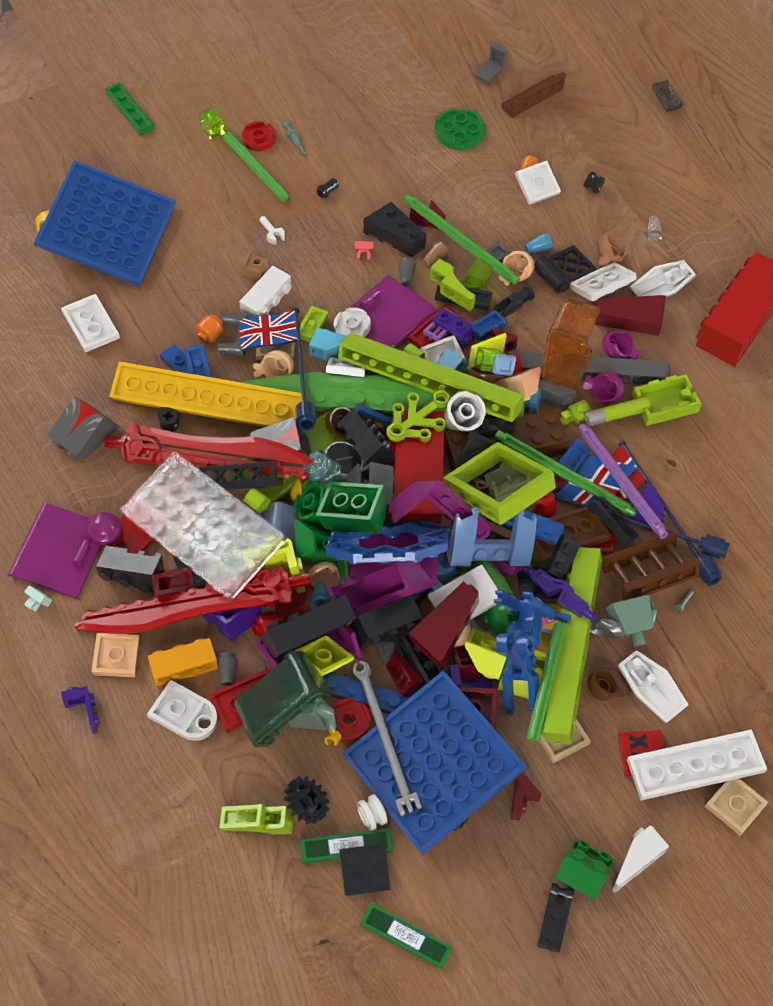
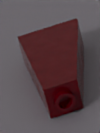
[591,295,666,336]
[409,581,479,668]

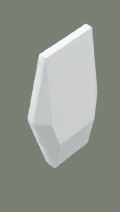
[629,260,696,297]
[618,650,688,724]

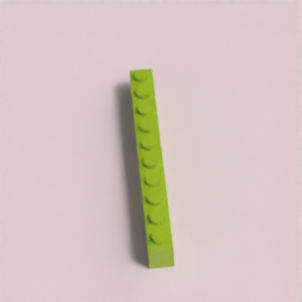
[338,333,524,422]
[541,547,602,745]

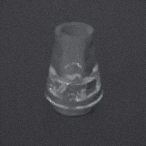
[646,216,664,242]

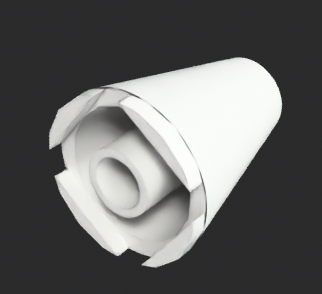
[444,391,486,431]

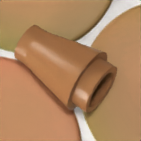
[421,241,448,267]

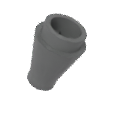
[398,257,416,286]
[216,652,238,685]

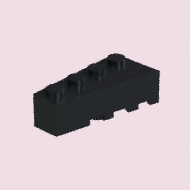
[261,594,356,659]

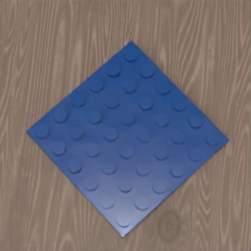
[34,160,176,287]
[342,671,527,855]

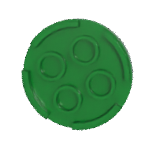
[434,108,486,150]

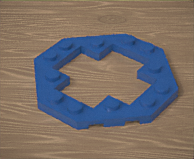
[326,520,450,564]

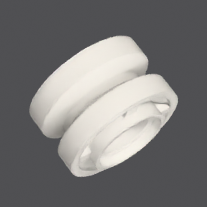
[357,794,387,831]

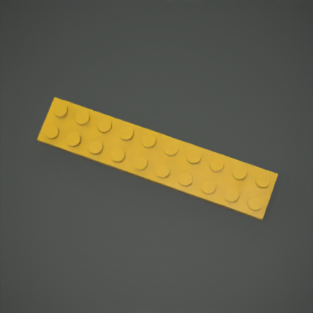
[109,362,302,427]

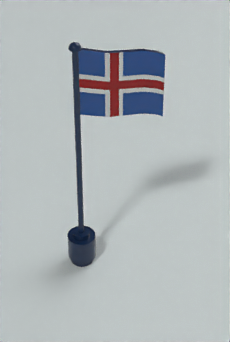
[554,454,730,559]

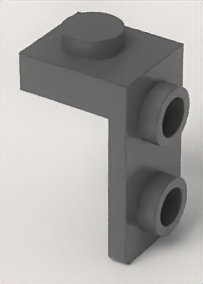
[475,42,508,84]

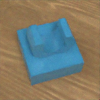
[523,388,541,414]

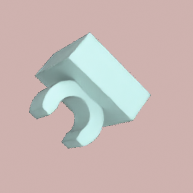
[24,585,53,612]

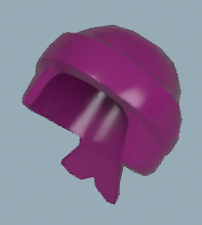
[602,330,642,360]
[583,371,624,404]
[87,512,122,545]

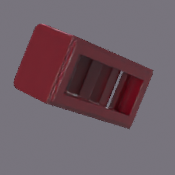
[452,645,479,682]
[386,651,424,697]

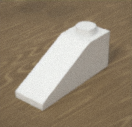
[612,825,669,893]

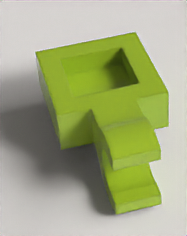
[560,399,592,426]

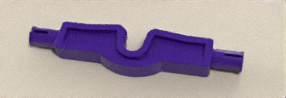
[523,566,597,622]

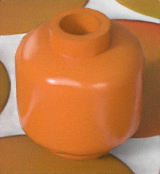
[195,314,223,343]

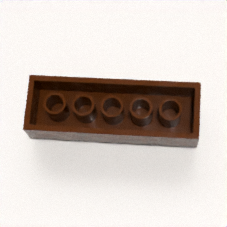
[444,409,569,471]

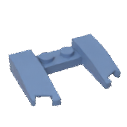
[447,507,537,566]

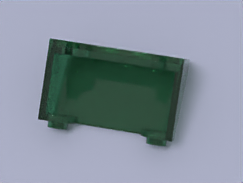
[234,650,333,747]

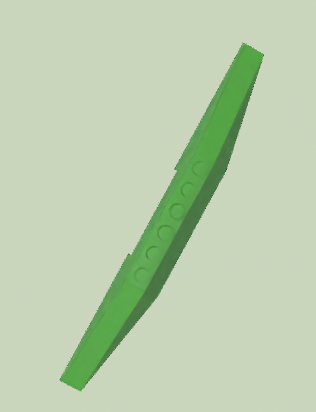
[240,372,524,418]

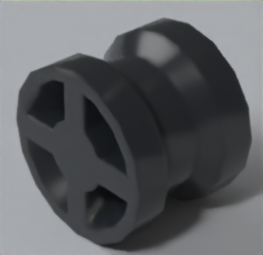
[584,171,605,194]
[158,408,179,432]

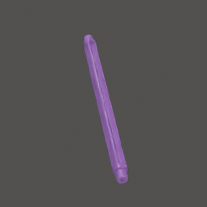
[578,423,668,539]

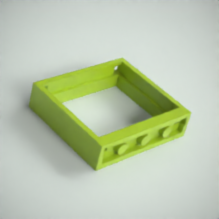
[443,442,556,525]

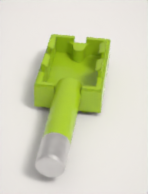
[584,374,702,426]

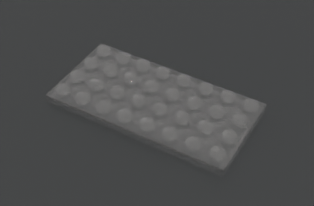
[119,451,287,602]

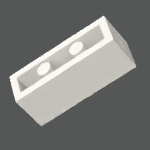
[239,266,292,317]

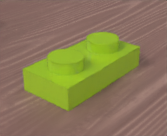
[299,305,328,342]

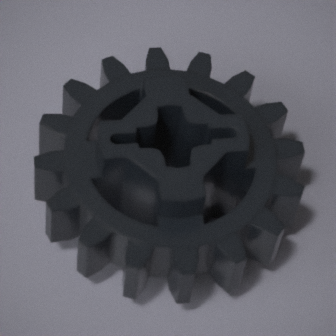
[284,776,330,825]

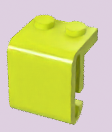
[243,538,306,593]

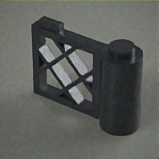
[534,245,597,293]

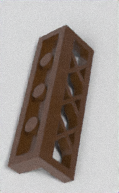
[501,72,566,118]

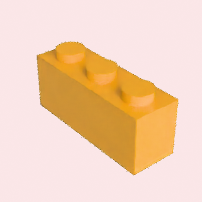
[148,638,218,687]

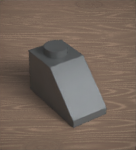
[538,374,576,407]

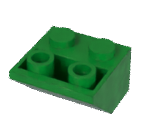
[294,519,343,564]
[554,838,615,900]

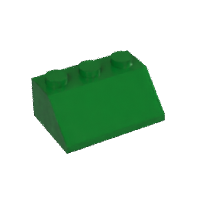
[316,481,386,534]

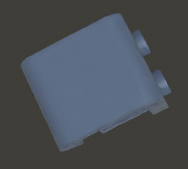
[253,502,315,548]

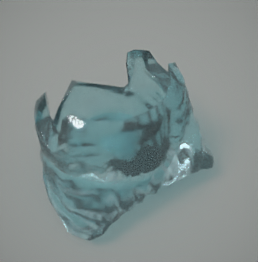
[303,450,341,483]

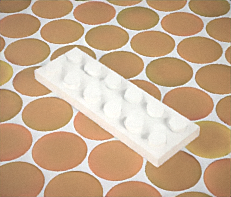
[627,729,767,800]

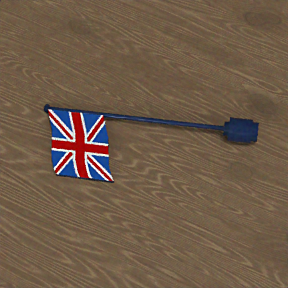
[239,308,316,431]

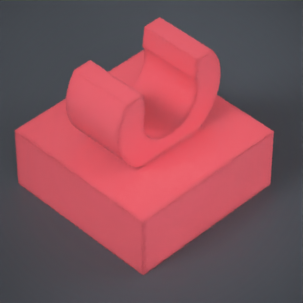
[355,241,373,260]

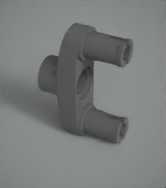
[218,312,247,356]

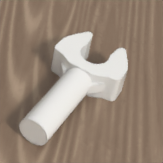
[260,216,285,245]

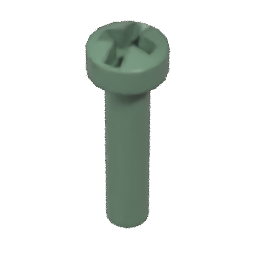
[675,590,694,613]

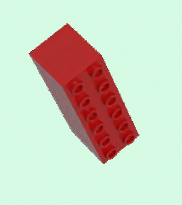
[696,252,773,367]
[388,409,444,524]

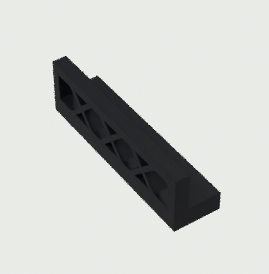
[199,461,283,492]

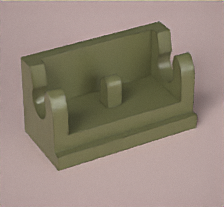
[484,464,532,501]

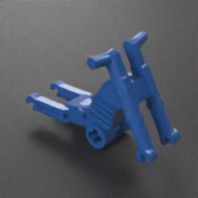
[494,590,571,715]

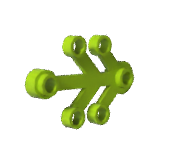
[387,390,449,442]

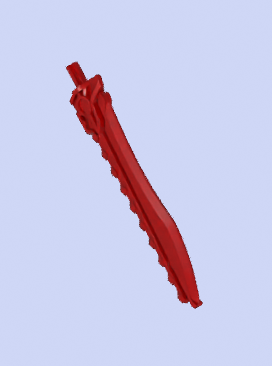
[104,421,319,480]
[74,566,312,634]

